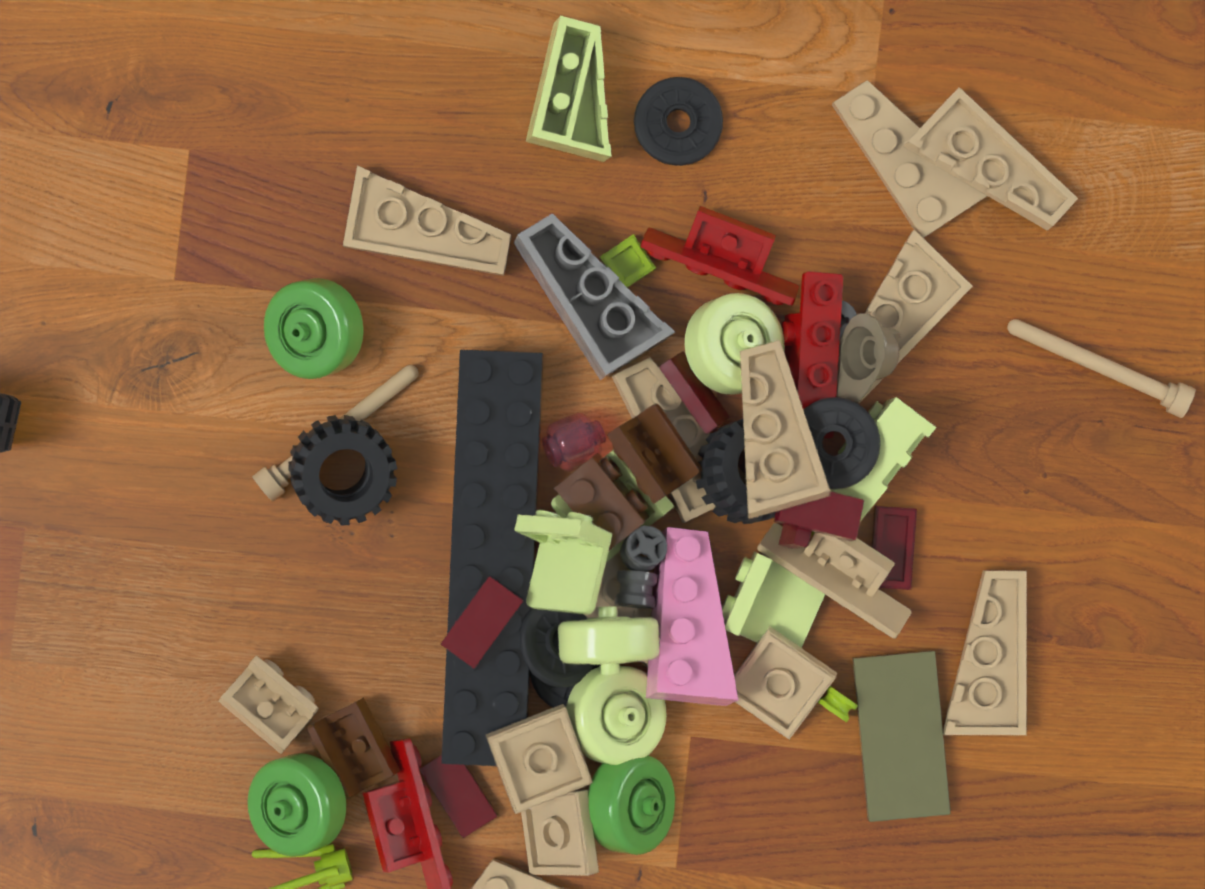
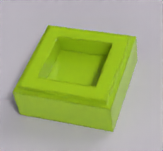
[600,234,656,288]

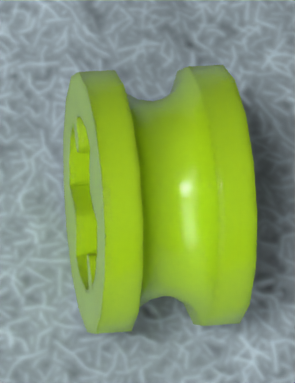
[818,686,858,722]

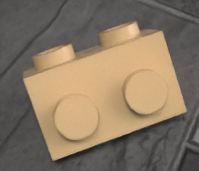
[218,656,319,754]

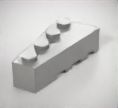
[514,213,675,381]

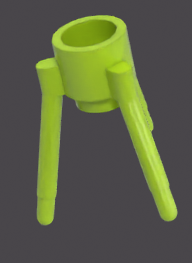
[252,844,353,889]

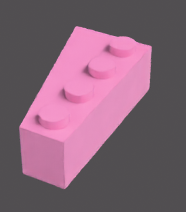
[646,527,738,706]

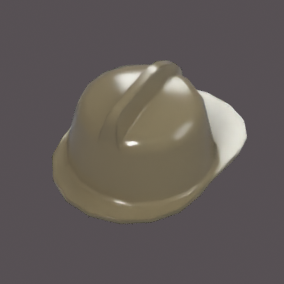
[836,313,900,403]

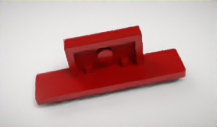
[640,206,799,306]
[781,271,843,439]
[362,738,453,889]

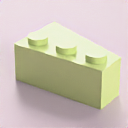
[526,15,612,162]
[830,397,936,521]

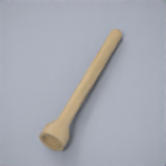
[1007,319,1196,418]
[252,365,419,502]

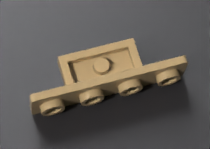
[757,523,911,638]

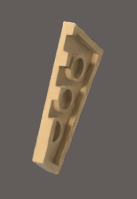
[903,87,1078,231]
[857,230,973,404]
[612,358,747,523]

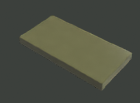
[852,650,951,822]

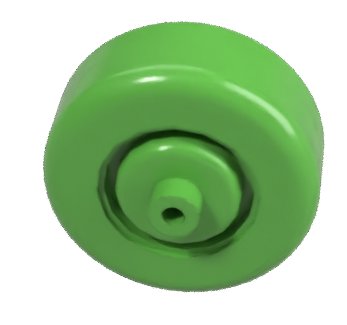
[264,278,364,379]
[247,753,346,857]
[588,756,675,855]

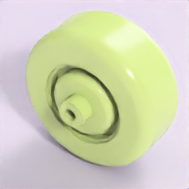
[684,293,785,395]
[558,606,660,675]
[566,666,667,765]

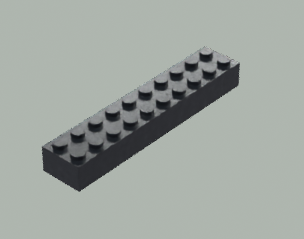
[441,350,544,766]

